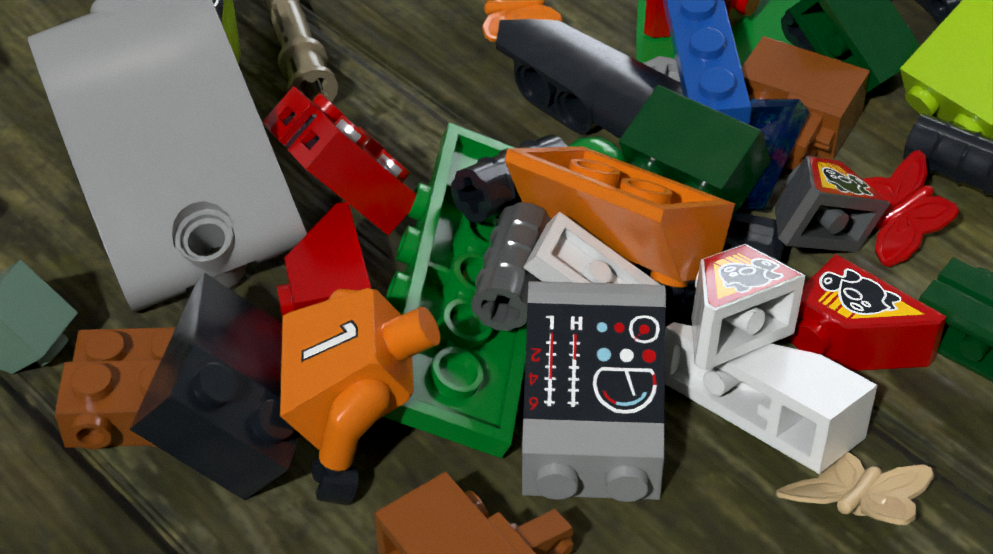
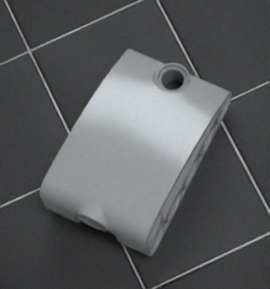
[28,0,307,313]

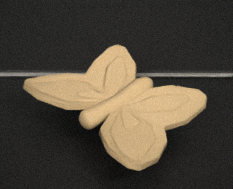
[775,452,934,525]

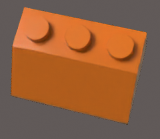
[505,146,735,287]

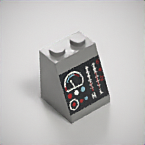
[522,281,666,502]

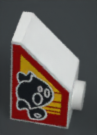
[691,244,806,371]

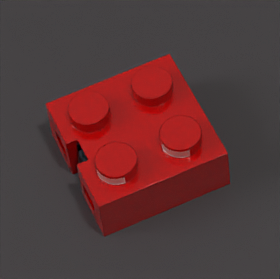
[262,86,416,236]

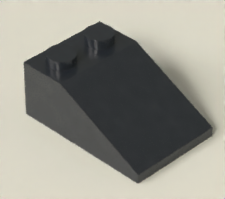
[129,273,301,500]

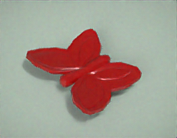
[863,150,959,267]

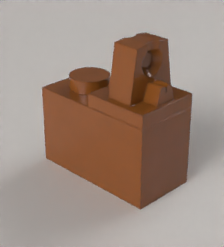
[741,36,870,170]
[374,471,574,554]

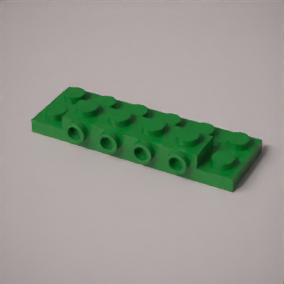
[383,122,527,458]

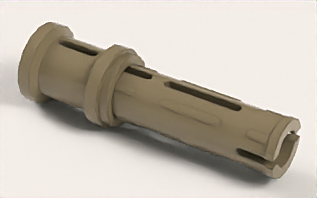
[264,0,338,102]

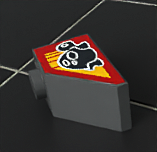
[775,156,890,252]

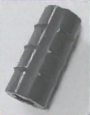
[471,202,551,331]

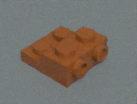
[55,327,176,449]

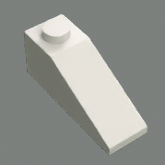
[665,322,877,474]

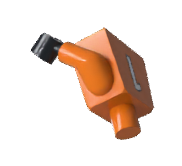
[280,288,440,506]

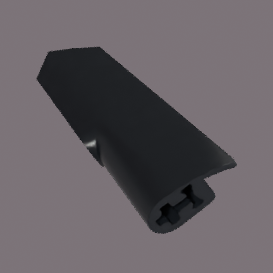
[496,19,755,139]

